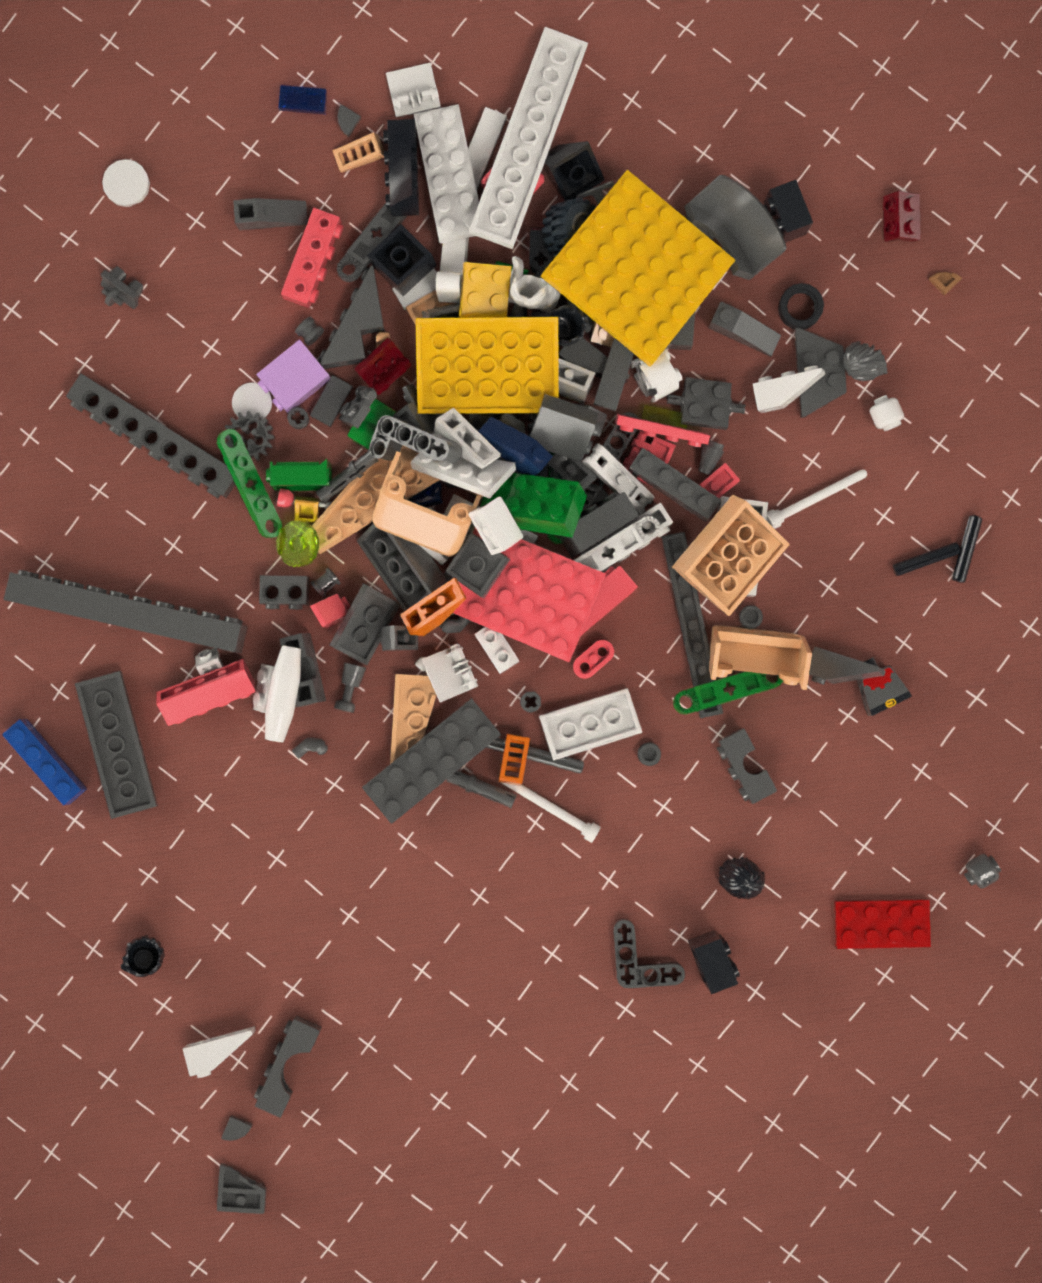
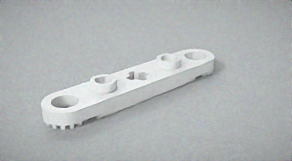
[574,516,660,572]

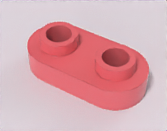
[573,640,614,679]

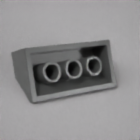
[357,524,448,611]

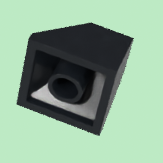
[543,141,605,201]

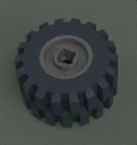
[542,198,596,257]

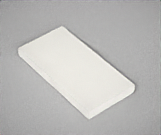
[539,688,642,761]

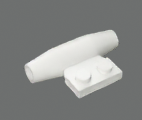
[253,645,301,742]

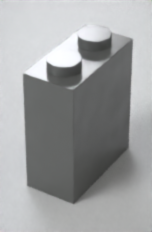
[529,394,600,462]

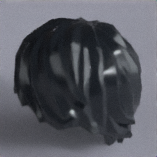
[542,304,588,346]
[718,857,765,900]
[121,935,165,978]

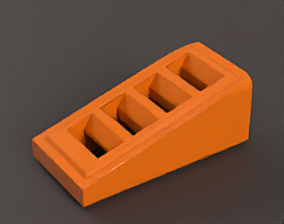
[498,734,530,786]

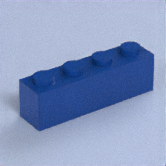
[2,719,87,806]

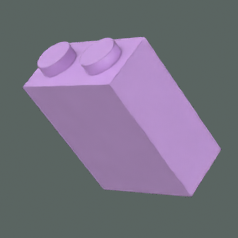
[256,339,330,413]

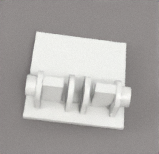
[386,63,441,118]
[421,644,478,702]

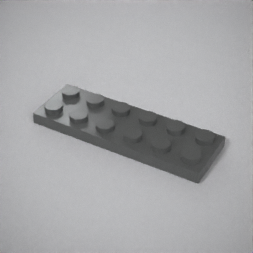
[75,671,158,819]
[362,698,501,824]

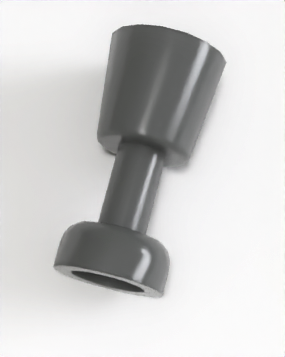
[334,662,366,713]

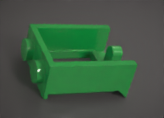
[266,459,332,491]

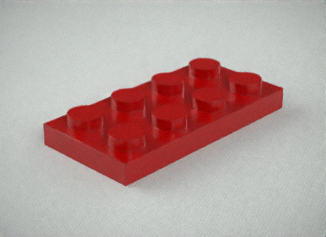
[834,899,931,949]

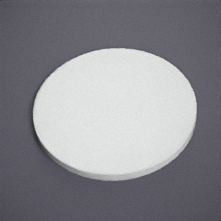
[232,383,272,420]

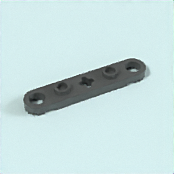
[337,203,407,282]

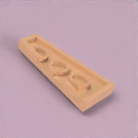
[390,674,437,764]

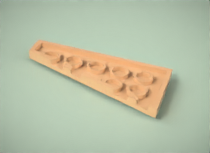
[302,445,440,554]

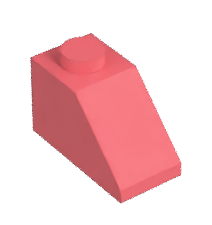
[310,594,351,629]

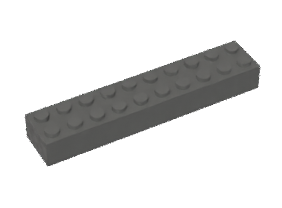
[3,570,248,654]

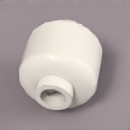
[869,395,904,432]

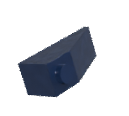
[478,417,553,476]

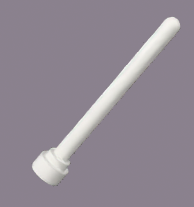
[766,469,867,529]
[502,783,601,843]

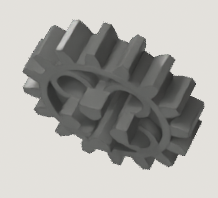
[225,411,275,461]

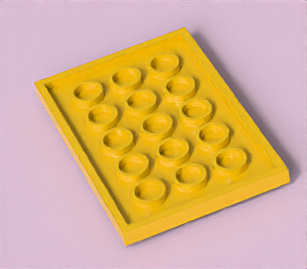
[416,317,559,414]

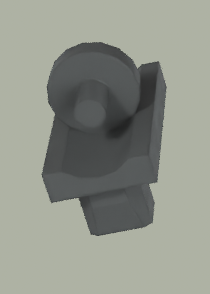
[101,266,143,309]

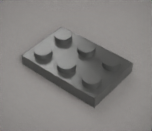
[330,583,400,665]

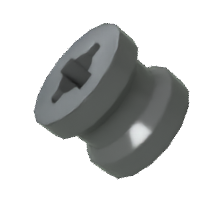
[295,316,324,346]

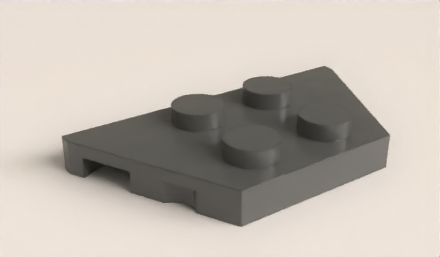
[794,328,847,418]

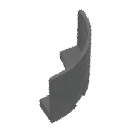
[684,175,787,280]

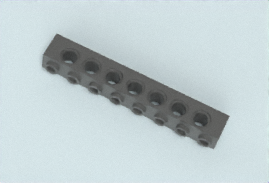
[66,373,236,499]

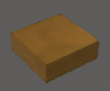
[295,496,319,523]

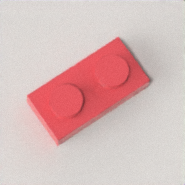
[699,463,740,498]

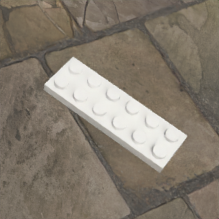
[414,104,479,243]

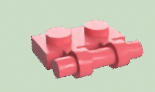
[623,431,676,487]

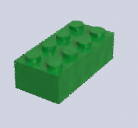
[479,473,587,538]

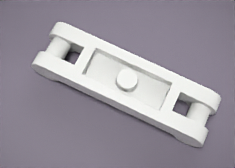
[582,443,655,516]

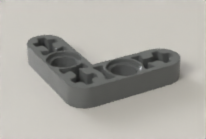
[613,919,685,988]

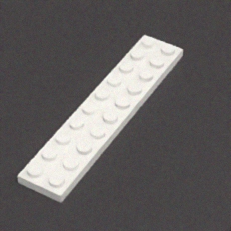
[469,27,588,249]

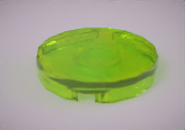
[276,521,319,567]

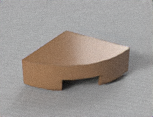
[928,272,962,296]

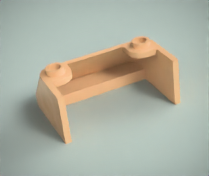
[372,451,482,557]
[709,625,812,690]

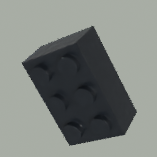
[688,930,740,995]

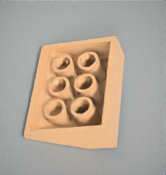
[672,495,790,616]

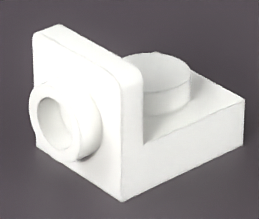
[195,648,223,676]

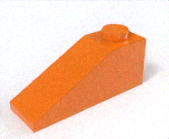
[400,578,466,636]

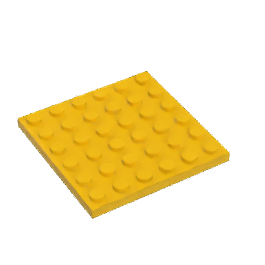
[540,170,735,367]

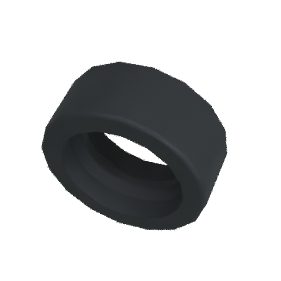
[778,283,824,330]

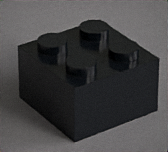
[763,179,813,243]
[367,224,437,296]

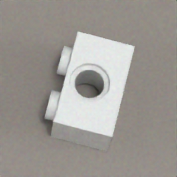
[475,627,520,674]

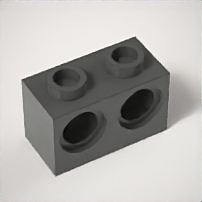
[259,575,309,610]

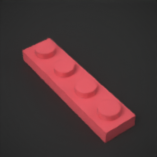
[615,414,710,447]

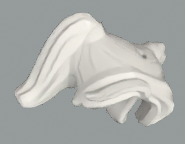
[508,256,561,313]

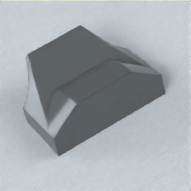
[547,454,597,490]

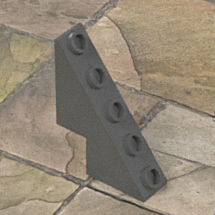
[318,266,385,369]

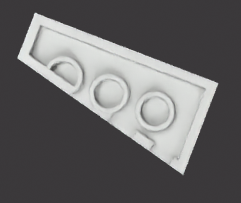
[411,451,516,499]

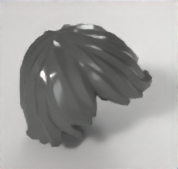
[843,341,888,381]

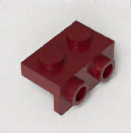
[883,191,921,242]
[354,338,412,395]

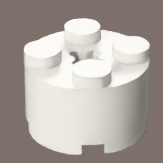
[631,348,682,403]

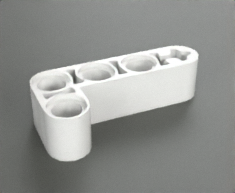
[436,238,469,303]

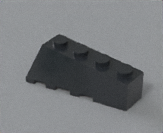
[383,119,420,217]

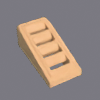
[332,132,384,173]

